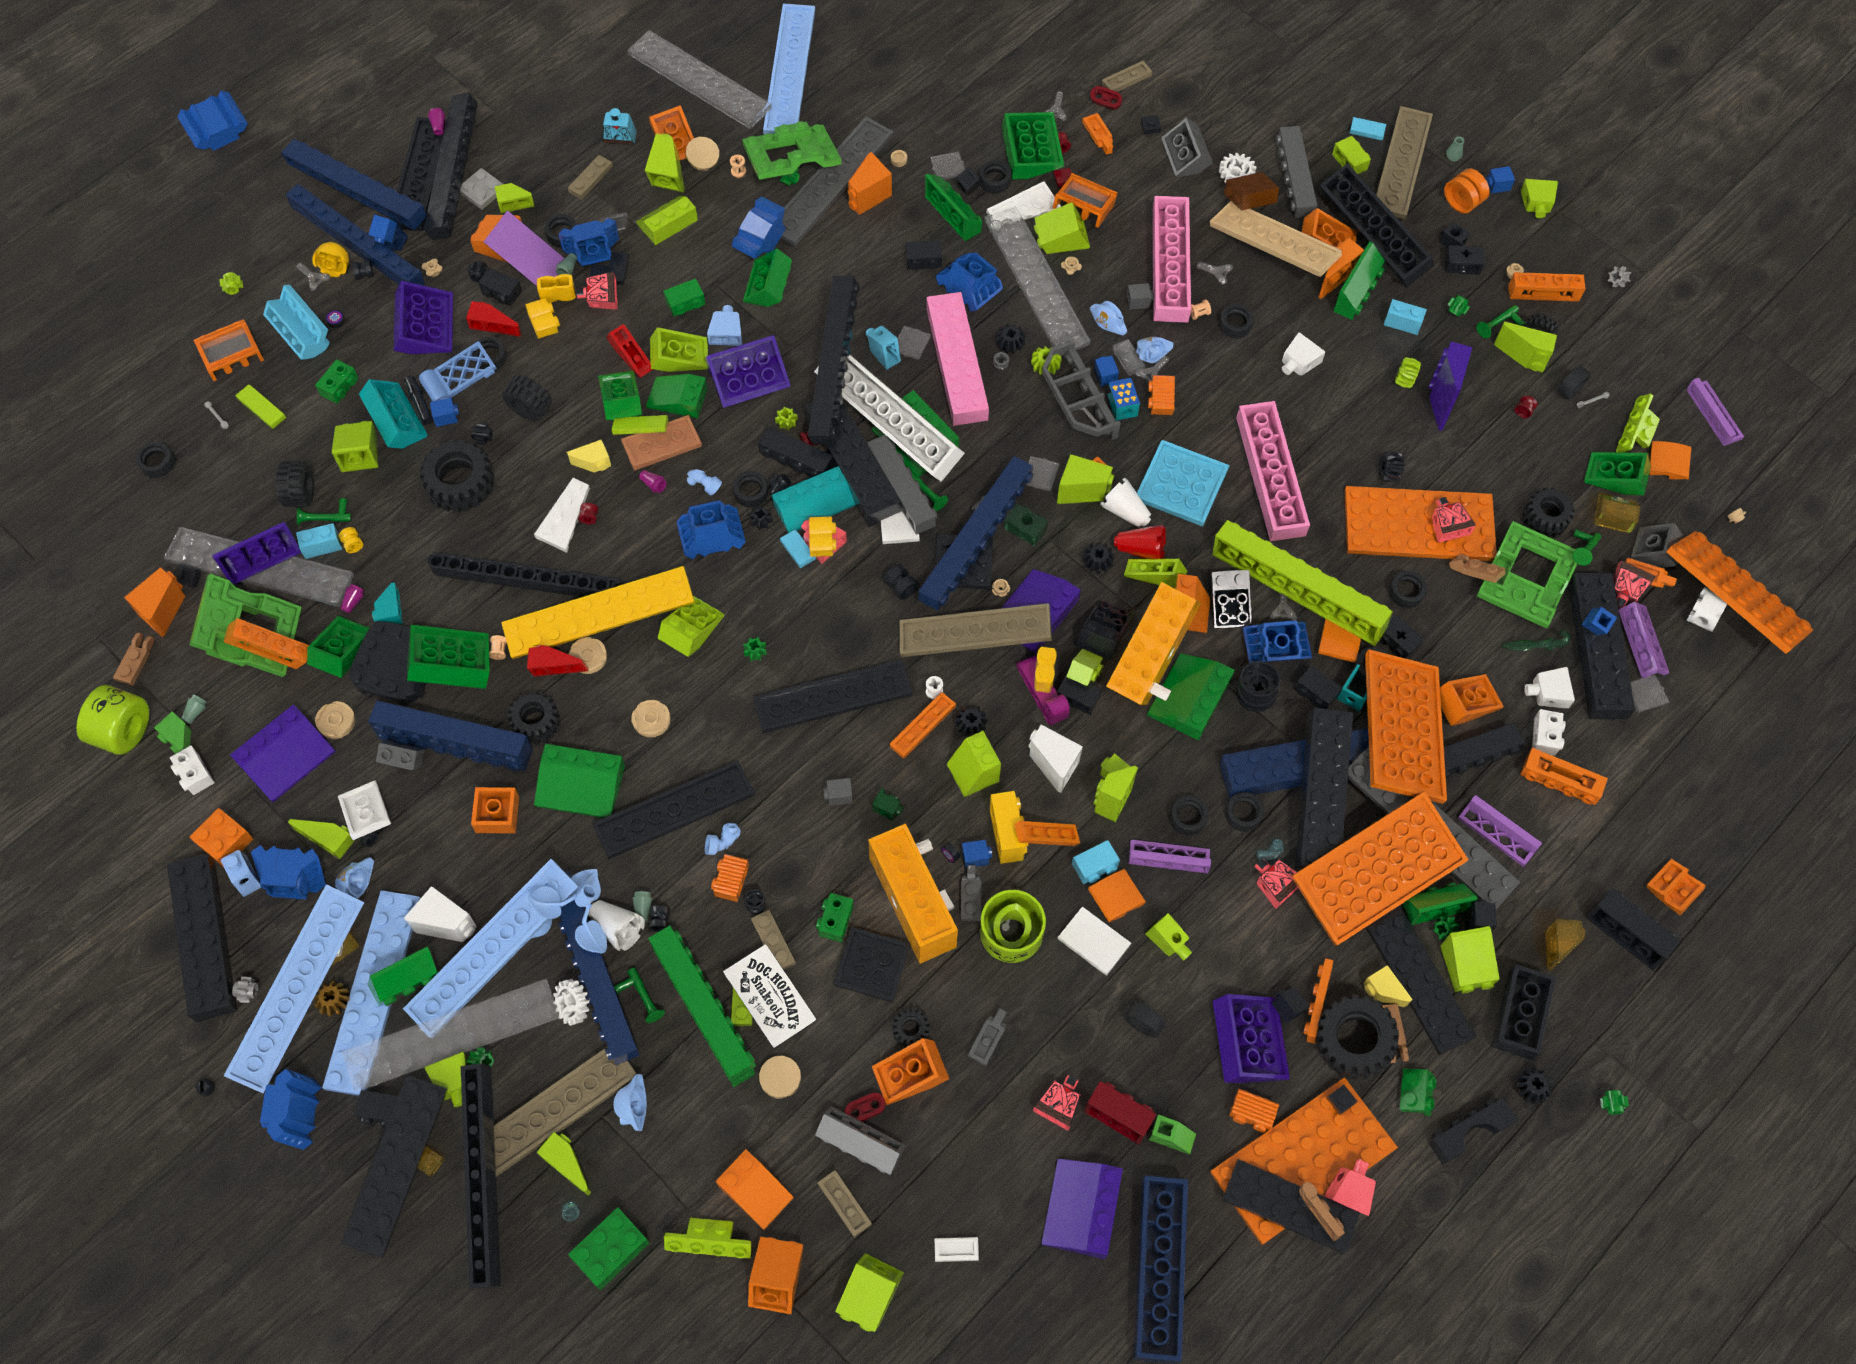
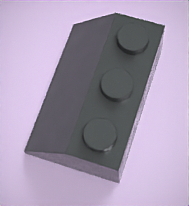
[1161,117,1213,177]

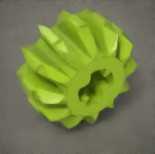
[1031,346,1061,375]
[1395,357,1421,388]

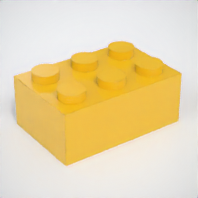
[989,791,1028,864]

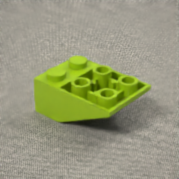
[658,596,725,657]

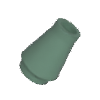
[1446,137,1464,162]
[556,253,577,275]
[180,694,207,724]
[632,891,652,922]

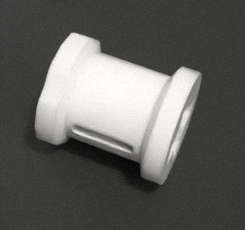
[926,676,943,700]

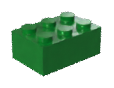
[568,1207,650,1291]

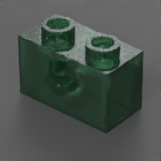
[1004,504,1048,546]

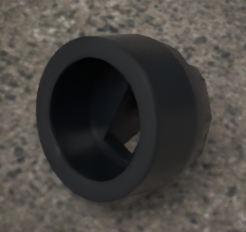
[195,1078,215,1097]

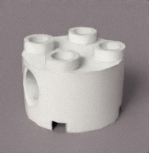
[1687,587,1727,632]

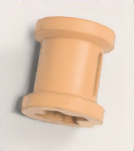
[730,155,746,178]
[1190,299,1211,320]
[489,635,507,660]

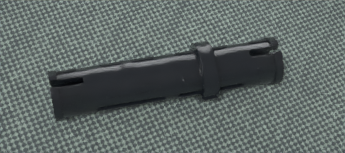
[404,376,433,425]

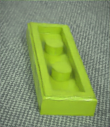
[235,385,286,429]
[612,415,668,435]

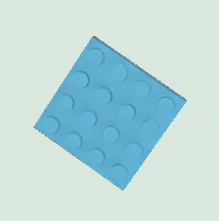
[1137,440,1230,527]

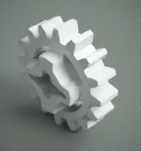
[1219,153,1256,183]
[553,979,589,1025]

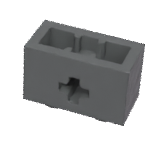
[376,740,425,770]

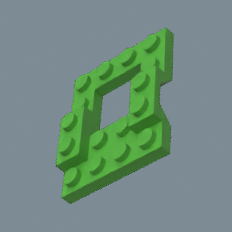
[742,121,841,180]
[1477,521,1577,628]
[189,574,301,677]

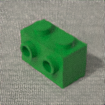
[663,279,706,317]
[315,359,358,404]
[816,893,854,943]

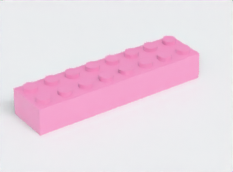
[1152,196,1191,322]
[927,292,989,426]
[1236,401,1310,541]

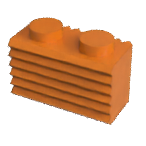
[1148,375,1175,415]
[711,854,749,902]
[1229,1089,1279,1132]

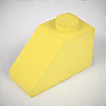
[567,440,611,472]
[1363,965,1412,1007]

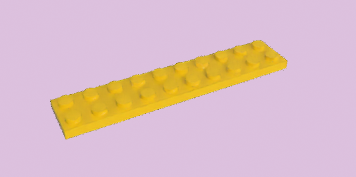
[501,566,695,659]

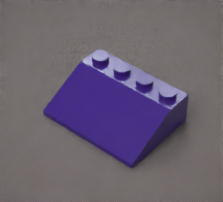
[394,281,453,354]
[705,335,791,408]
[1428,341,1472,431]
[212,522,302,585]
[1001,569,1081,654]
[230,704,336,803]
[1213,994,1290,1083]
[1041,1159,1123,1259]

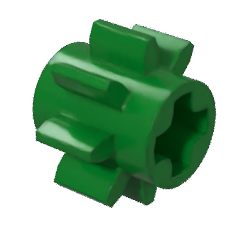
[780,168,800,186]
[1447,295,1470,316]
[743,637,767,661]
[1433,915,1460,940]
[467,1048,494,1067]
[1600,1090,1629,1115]

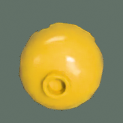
[312,242,350,277]

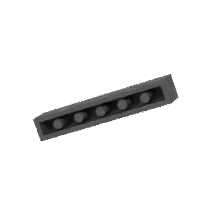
[1276,126,1317,218]
[867,435,937,535]

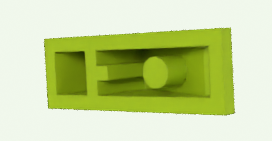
[1124,559,1187,587]
[288,819,355,859]
[537,1132,591,1196]

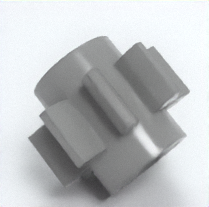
[1608,266,1631,288]
[232,977,259,1003]

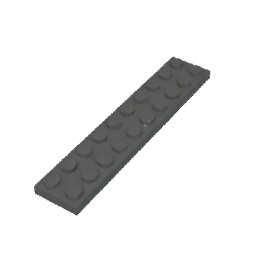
[781,117,893,246]
[1348,746,1520,909]

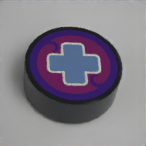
[326,310,345,328]
[941,843,960,863]

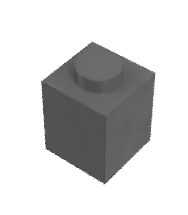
[1126,283,1154,310]
[823,778,853,806]

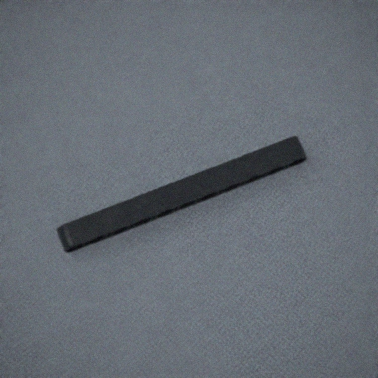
[427,553,627,597]

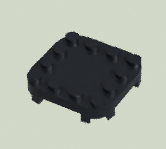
[349,621,427,705]

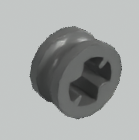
[993,352,1009,369]

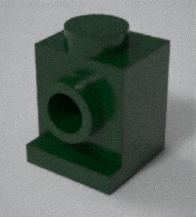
[872,788,904,821]

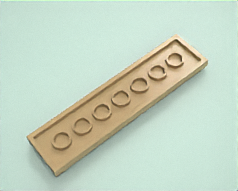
[1210,201,1342,277]

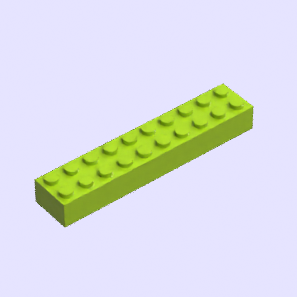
[1212,520,1393,646]

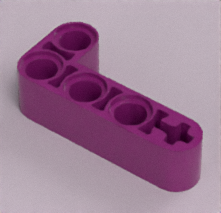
[1017,656,1070,726]

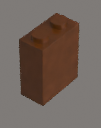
[1224,172,1279,211]

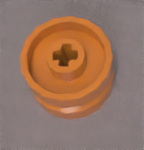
[1444,168,1489,214]

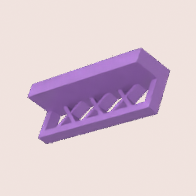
[1686,378,1744,446]
[1618,602,1669,678]
[1457,795,1542,867]
[1128,840,1211,873]

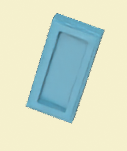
[1350,117,1386,140]
[780,529,816,568]

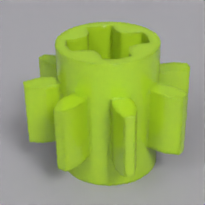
[219,272,243,295]
[775,407,798,430]

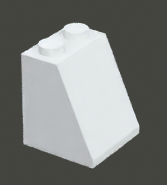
[1028,725,1082,793]
[404,886,477,942]

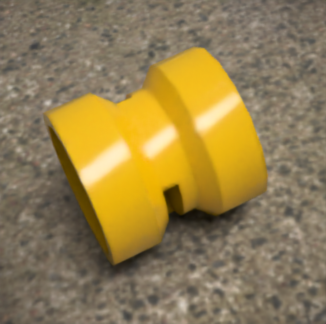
[338,527,363,553]

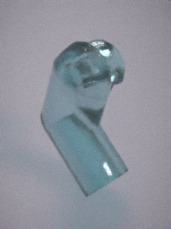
[1257,839,1284,860]

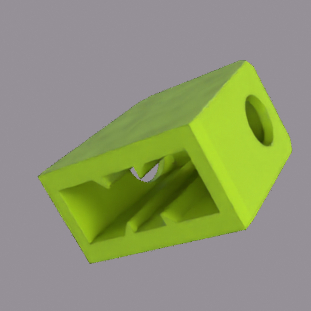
[1521,179,1558,218]
[1145,913,1192,961]
[425,1052,468,1107]

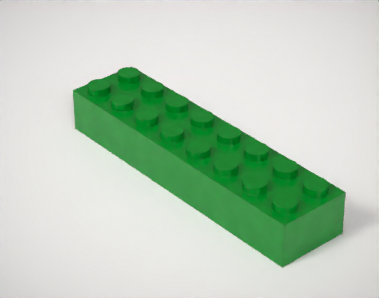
[648,926,756,1087]

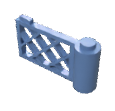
[419,341,497,402]

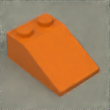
[649,105,694,161]
[1302,208,1357,247]
[1319,238,1364,299]
[1440,674,1504,726]
[872,1038,949,1105]
[716,1149,794,1230]

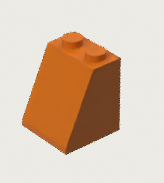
[848,152,892,215]
[470,215,522,264]
[124,567,185,637]
[1174,574,1210,633]
[748,1237,803,1314]

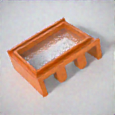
[1052,173,1118,228]
[194,319,264,381]

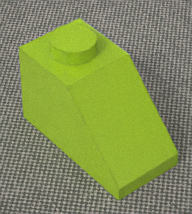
[494,183,535,213]

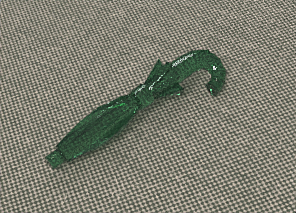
[1502,630,1571,651]

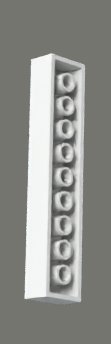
[814,355,965,482]

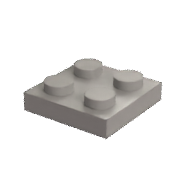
[460,168,502,210]

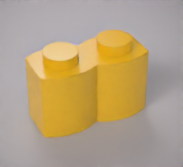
[537,274,576,303]
[525,298,560,339]
[809,517,836,557]
[1034,647,1056,693]

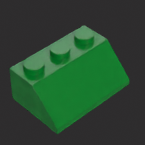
[743,248,792,307]
[1402,883,1477,925]
[368,947,437,1007]

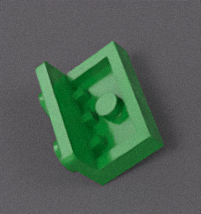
[1400,1069,1436,1116]

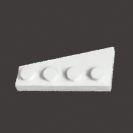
[986,182,1061,226]
[534,478,590,553]

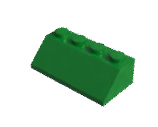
[925,174,982,241]
[1333,242,1385,320]

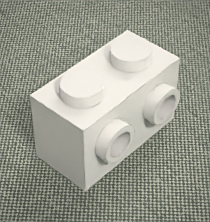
[1532,709,1565,756]
[170,746,215,795]

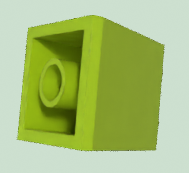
[645,133,684,193]
[1034,202,1090,254]
[332,421,378,472]
[1057,455,1115,504]
[947,731,1001,797]
[1440,926,1499,993]
[835,1253,904,1332]

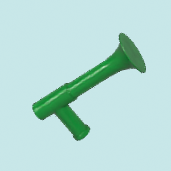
[1476,305,1526,338]
[911,470,948,511]
[297,498,351,526]
[1573,529,1601,566]
[614,968,665,1023]

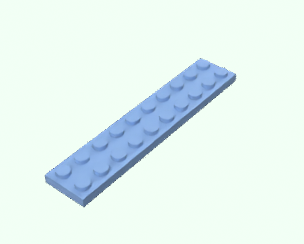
[763,4,815,134]
[403,859,580,1038]
[224,884,364,1093]
[322,891,421,1096]

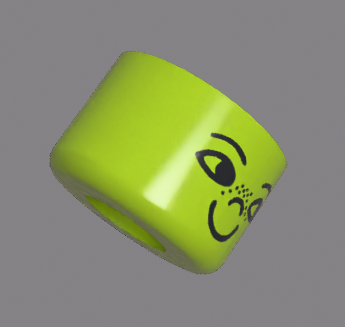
[77,685,149,755]
[980,890,1046,963]

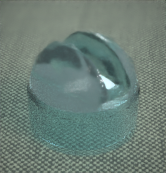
[561,1202,579,1222]

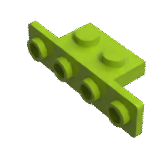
[1616,393,1660,453]
[664,1218,751,1259]

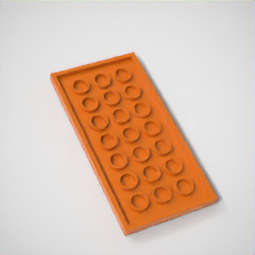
[1345,486,1497,561]
[1666,531,1813,654]
[1365,650,1447,804]
[1291,791,1468,946]
[1210,1077,1398,1245]

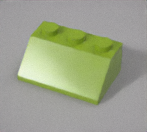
[636,196,698,245]
[1093,766,1138,822]

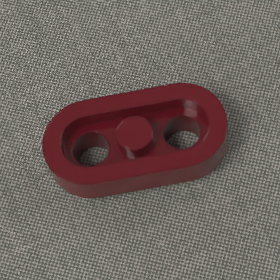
[1090,86,1122,110]
[845,1093,885,1122]

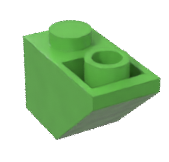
[154,712,191,754]
[1149,1115,1196,1155]

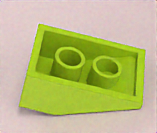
[1494,322,1557,372]
[650,327,708,372]

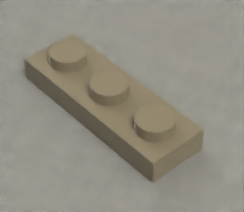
[1102,61,1152,92]
[568,155,613,200]
[751,910,796,970]
[817,1170,872,1238]

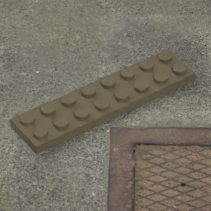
[1376,106,1433,220]
[900,603,1052,657]
[494,1047,636,1177]

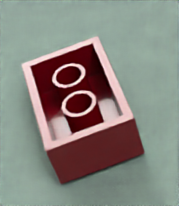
[1084,1081,1156,1145]

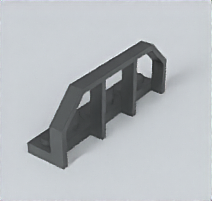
[1042,340,1121,440]

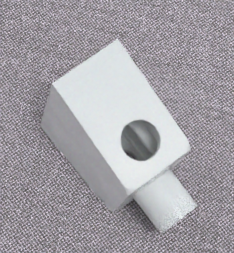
[1282,332,1325,375]
[1525,667,1575,708]

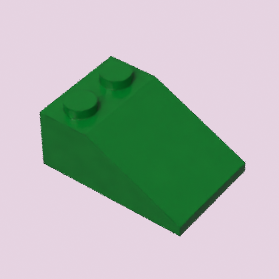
[598,371,642,420]
[646,374,708,419]
[1584,452,1651,495]
[307,616,370,678]

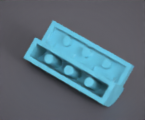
[263,285,330,360]

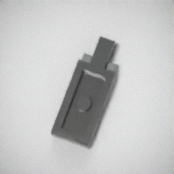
[961,865,981,921]
[968,1008,1007,1066]

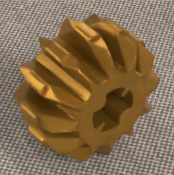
[313,981,350,1017]

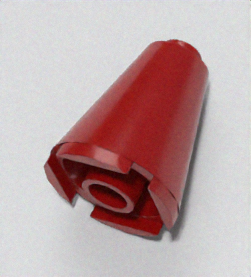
[1114,525,1166,559]

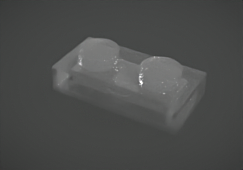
[1112,339,1145,376]

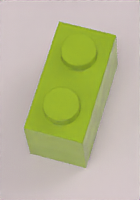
[1332,136,1371,174]
[1066,649,1104,686]

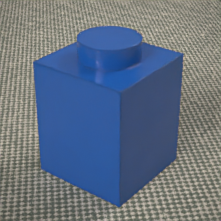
[1486,166,1515,194]
[368,215,397,244]
[1094,356,1119,387]
[430,398,460,427]
[1582,607,1617,636]
[962,840,992,869]

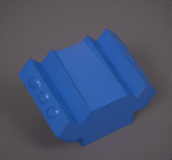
[177,91,248,151]
[732,196,786,259]
[558,218,619,266]
[936,252,1003,311]
[677,500,746,559]
[1243,620,1312,664]
[251,845,326,900]
[260,1069,322,1150]

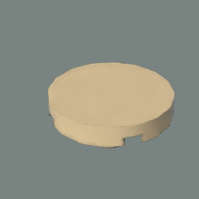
[686,137,719,171]
[569,637,607,674]
[632,700,671,737]
[315,701,356,739]
[759,1056,801,1099]

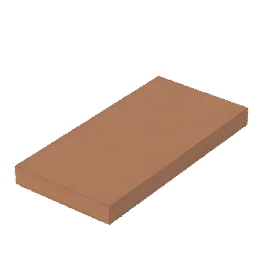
[621,415,702,471]

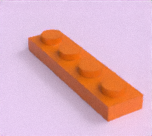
[890,692,956,759]
[1014,821,1080,846]
[1304,958,1333,1044]

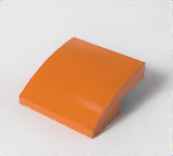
[1650,441,1691,479]
[1318,619,1361,663]
[1647,859,1705,915]
[1088,869,1146,922]

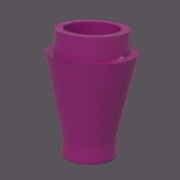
[428,108,445,135]
[639,470,667,493]
[340,584,364,613]

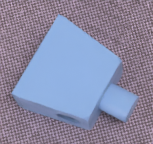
[707,305,742,346]
[221,850,261,897]

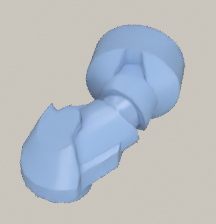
[687,469,722,496]
[705,823,741,855]

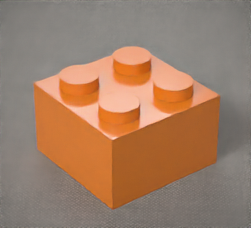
[471,787,519,833]
[189,808,253,869]

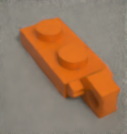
[1082,113,1113,155]
[1625,558,1677,588]

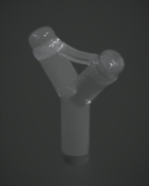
[1045,92,1067,121]
[1197,261,1233,285]
[297,263,330,291]
[1136,356,1169,381]
[1270,593,1297,621]

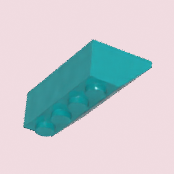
[359,379,428,449]
[772,466,855,533]

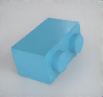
[1384,299,1427,335]
[296,523,342,559]
[1072,840,1120,884]

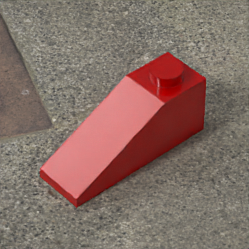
[466,301,521,337]
[606,324,653,378]
[527,645,589,677]

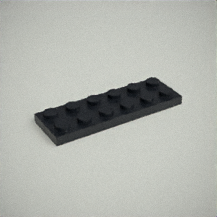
[1222,1159,1360,1255]

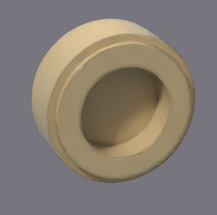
[891,150,907,167]

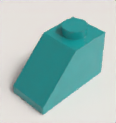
[372,583,403,625]

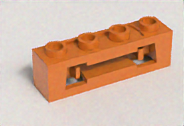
[1508,272,1586,301]
[223,618,309,669]
[1520,748,1608,805]

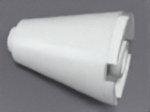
[1100,478,1151,528]
[588,900,645,951]

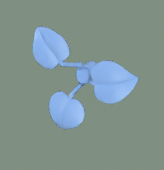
[528,869,607,953]

